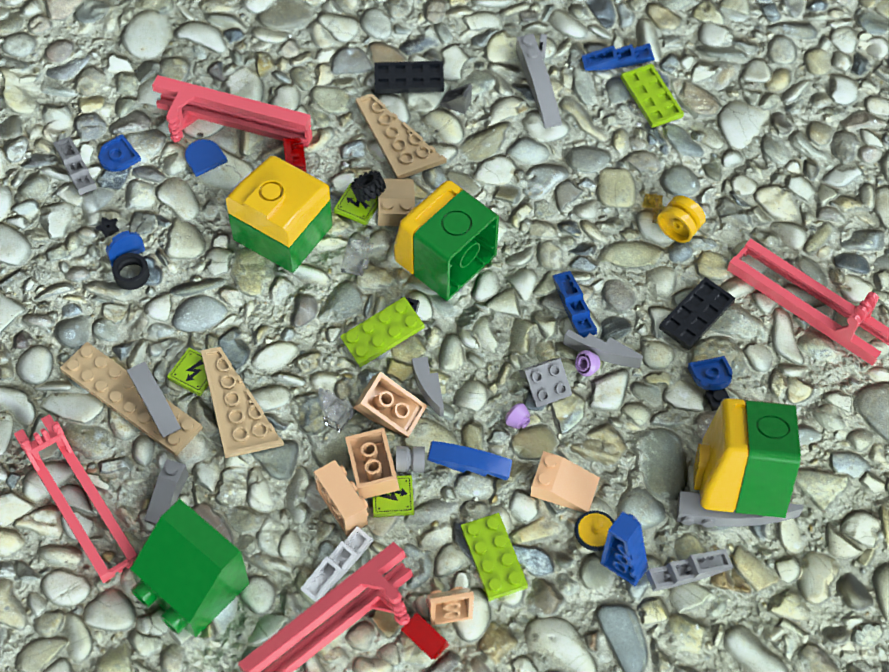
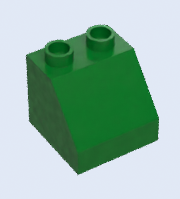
[130,499,250,638]

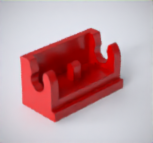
[283,138,307,173]
[400,612,450,660]

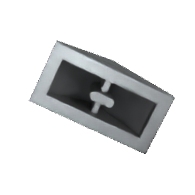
[440,84,472,114]

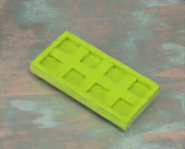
[621,63,684,128]
[340,296,425,368]
[460,513,528,601]

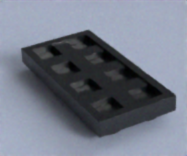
[374,61,444,94]
[659,277,736,350]

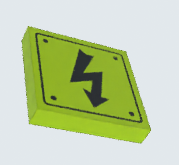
[334,183,378,226]
[167,347,208,396]
[373,475,414,517]

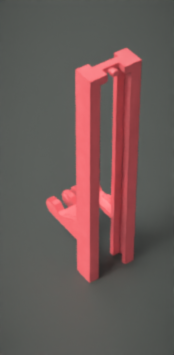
[152,75,313,148]
[727,239,889,366]
[14,414,138,583]
[238,542,413,672]

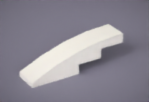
[300,526,374,602]

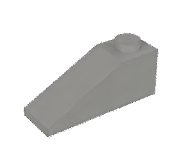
[145,459,189,525]

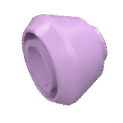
[575,350,600,377]
[505,403,531,429]

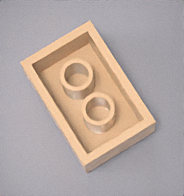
[345,428,399,499]
[314,460,369,536]

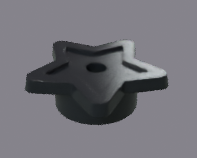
[96,217,119,237]

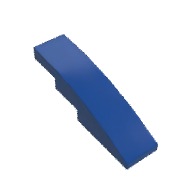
[582,43,655,71]
[553,271,597,337]
[427,441,512,480]

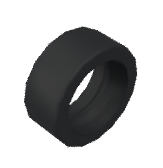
[112,253,150,290]

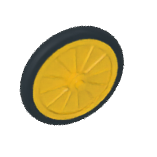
[574,511,615,551]

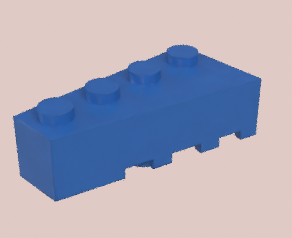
[600,511,648,586]

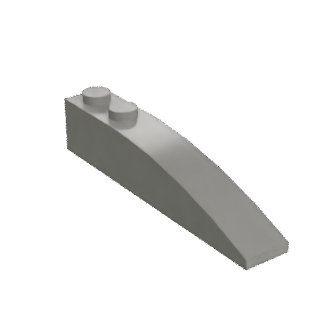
[516,34,562,129]
[676,491,803,528]

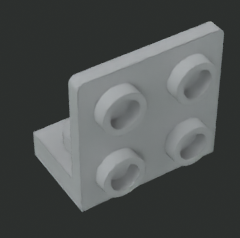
[519,358,572,407]

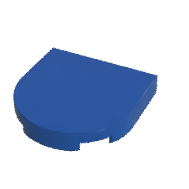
[98,134,141,172]
[185,139,228,177]
[106,231,146,266]
[687,356,733,391]

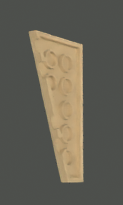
[356,93,446,179]
[201,347,284,458]

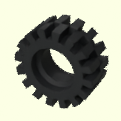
[351,170,386,202]

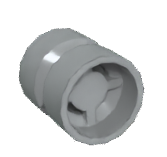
[396,446,425,473]

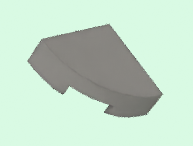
[539,34,547,59]

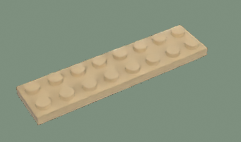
[60,342,203,456]

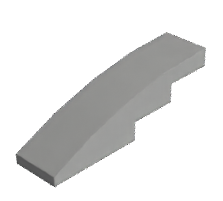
[53,136,97,195]
[564,329,643,368]
[127,361,181,438]
[646,549,733,592]

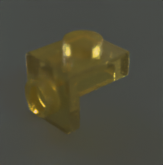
[643,194,666,224]

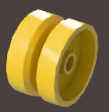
[657,195,705,243]

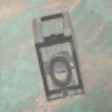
[318,388,353,432]

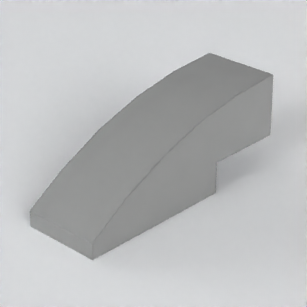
[412,357,444,416]

